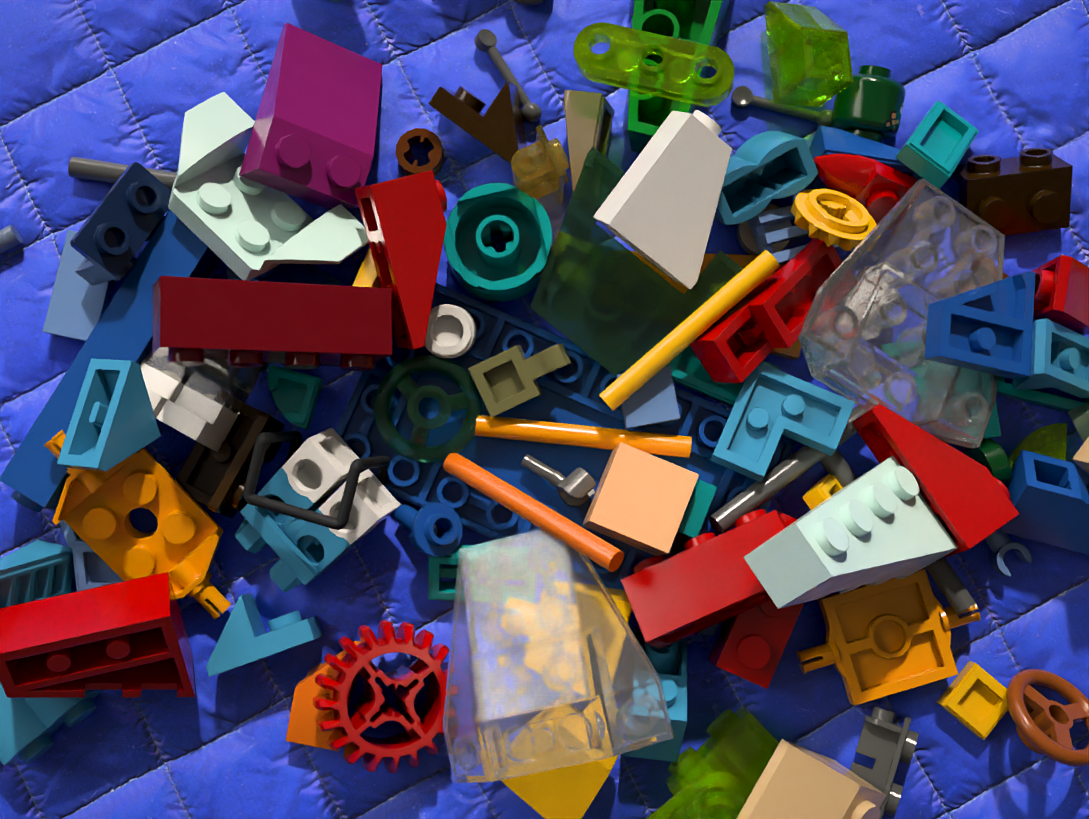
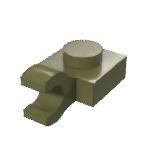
[468,343,572,417]

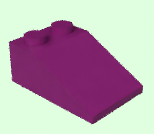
[239,23,382,210]

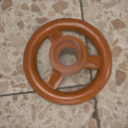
[1006,669,1089,767]

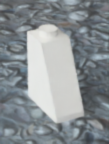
[593,110,732,290]

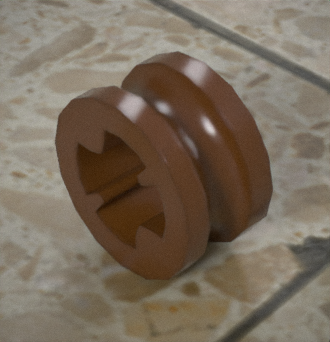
[395,128,444,176]

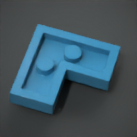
[710,363,855,482]

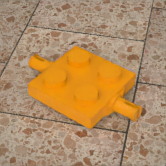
[796,569,981,706]

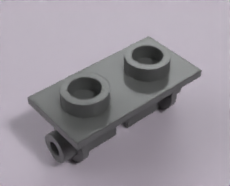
[850,706,919,819]

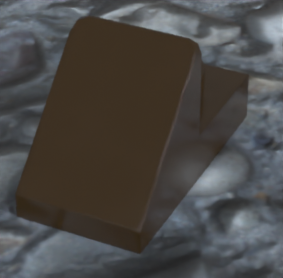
[428,81,529,168]

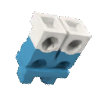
[235,428,401,592]

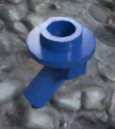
[394,503,462,557]

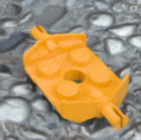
[44,430,231,619]

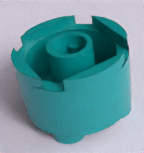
[443,183,552,302]

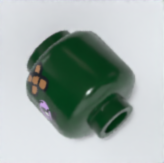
[831,65,906,143]

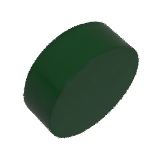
[964,438,1012,488]

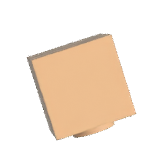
[582,442,699,556]

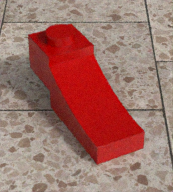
[690,239,853,383]

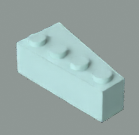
[743,455,958,609]

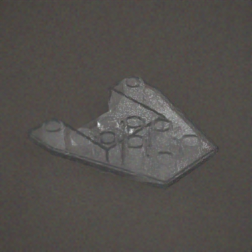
[798,178,1005,449]
[443,529,674,783]

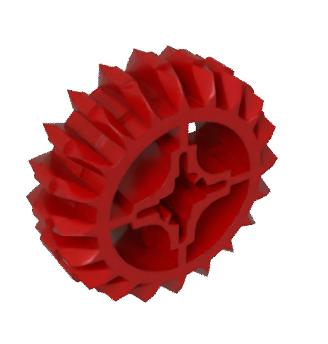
[313,620,464,773]

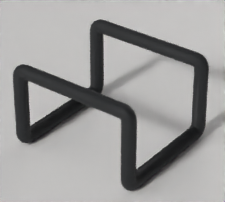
[243,431,390,530]

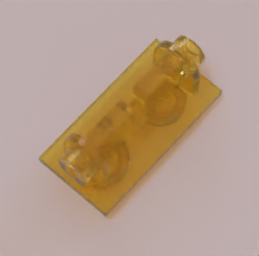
[511,125,570,204]

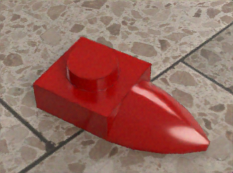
[813,154,920,228]

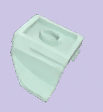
[168,92,369,281]

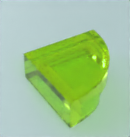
[1009,423,1067,468]

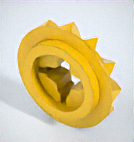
[790,189,877,251]

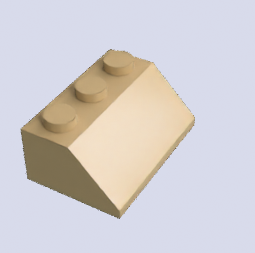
[736,739,887,819]

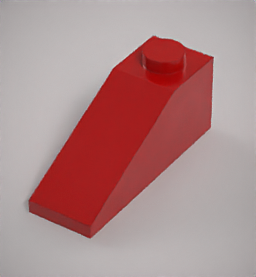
[354,170,447,349]
[852,403,1019,558]

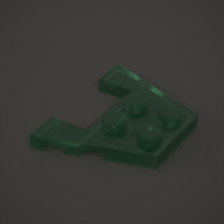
[530,147,743,376]

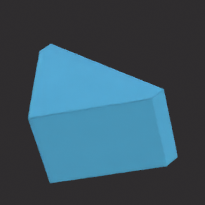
[57,358,161,472]

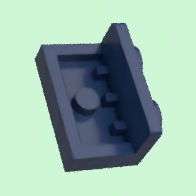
[70,162,171,286]

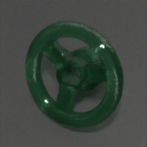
[374,355,482,463]

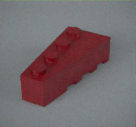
[152,276,392,371]

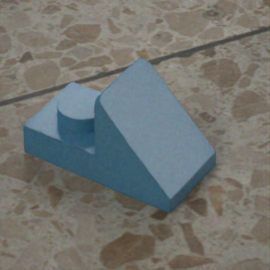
[1013,318,1089,398]
[206,593,323,677]

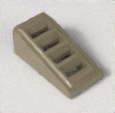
[563,90,615,210]

